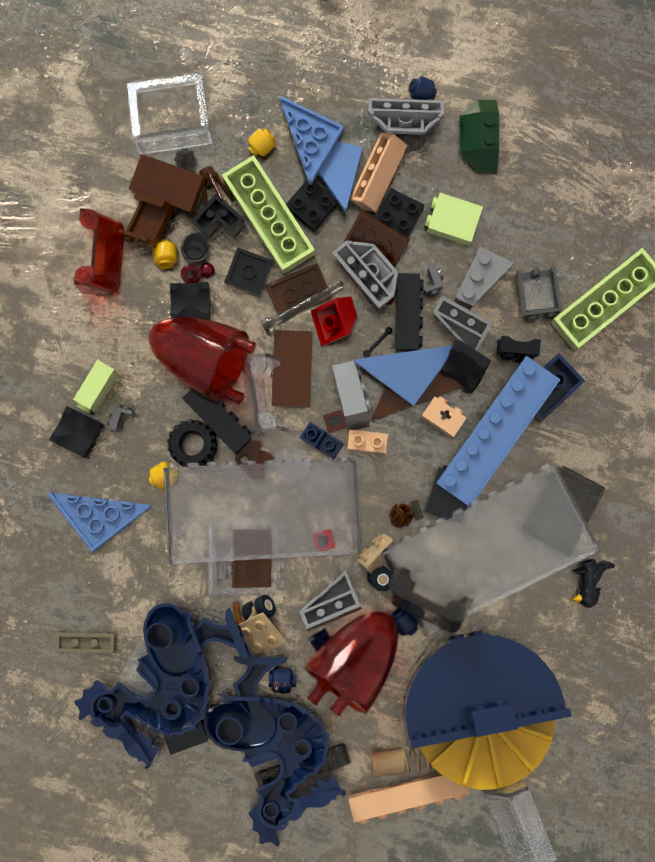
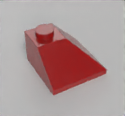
[311,296,357,346]

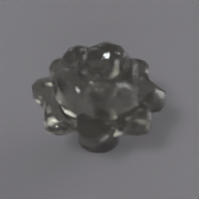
[174,148,197,170]

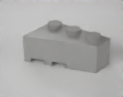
[433,296,493,351]
[332,360,371,432]

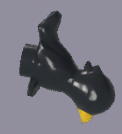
[573,559,615,608]

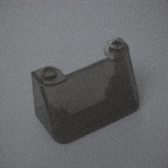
[389,566,474,633]

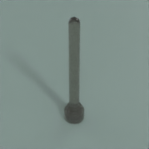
[260,281,344,334]

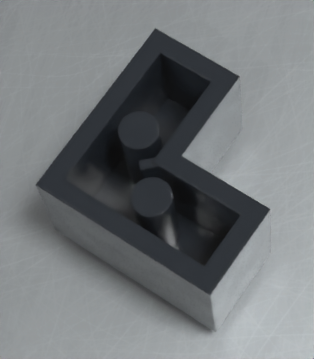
[190,194,246,239]

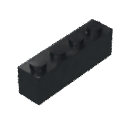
[395,273,424,352]
[182,382,252,454]

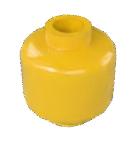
[248,128,276,157]
[152,239,177,269]
[149,461,178,490]

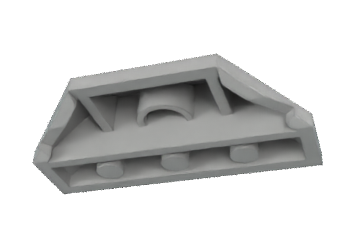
[368,98,444,135]
[332,240,398,309]

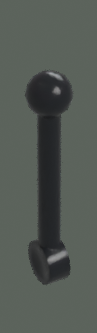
[363,327,393,358]

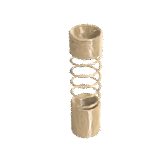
[371,748,431,777]

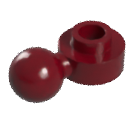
[180,263,215,283]

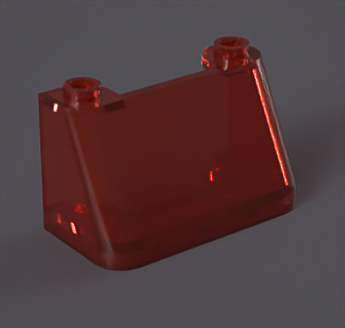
[74,208,125,295]

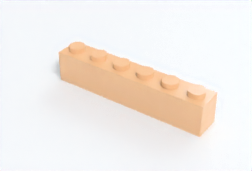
[348,773,469,824]

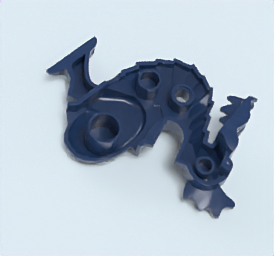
[74,603,251,769]
[204,656,346,846]

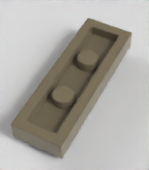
[55,632,115,653]

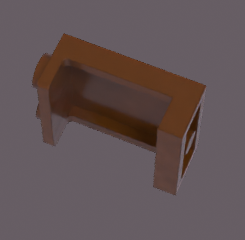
[118,191,175,249]

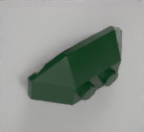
[460,100,499,174]

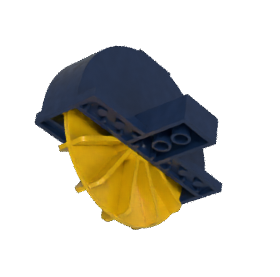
[403,630,572,790]

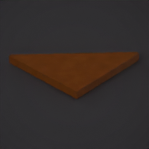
[371,370,464,421]

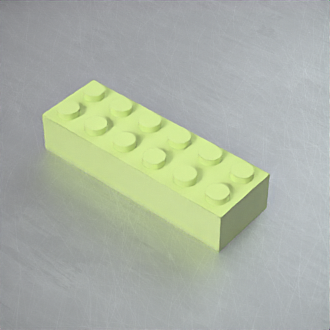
[222,155,315,275]
[550,248,655,352]

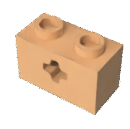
[421,396,466,438]
[347,430,388,455]

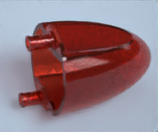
[148,317,256,404]
[304,611,399,717]

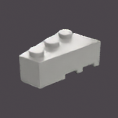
[454,247,514,310]
[299,570,362,632]

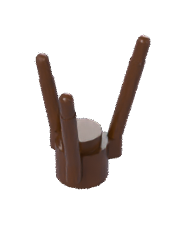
[199,166,235,206]

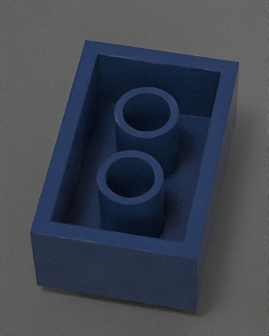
[534,353,585,422]

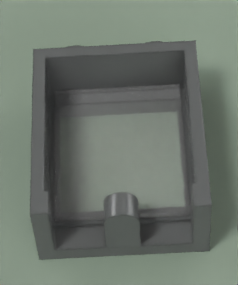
[515,266,562,321]

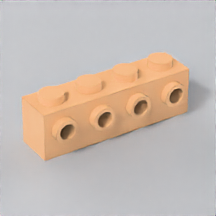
[349,133,407,212]

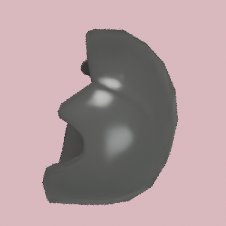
[181,233,210,264]

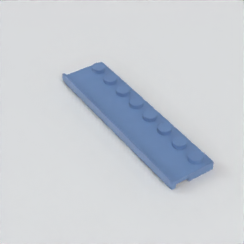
[436,356,560,507]

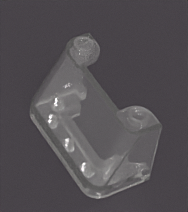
[242,352,291,437]

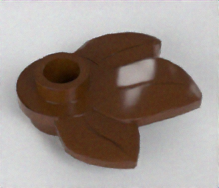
[235,441,273,479]

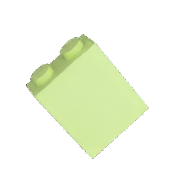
[425,193,483,246]
[73,360,120,414]

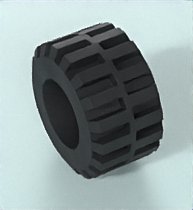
[167,419,217,469]

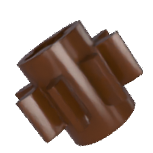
[389,504,414,527]

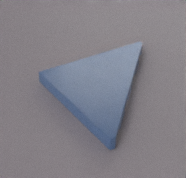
[279,96,345,185]
[318,142,363,212]
[354,345,453,406]
[47,493,151,553]

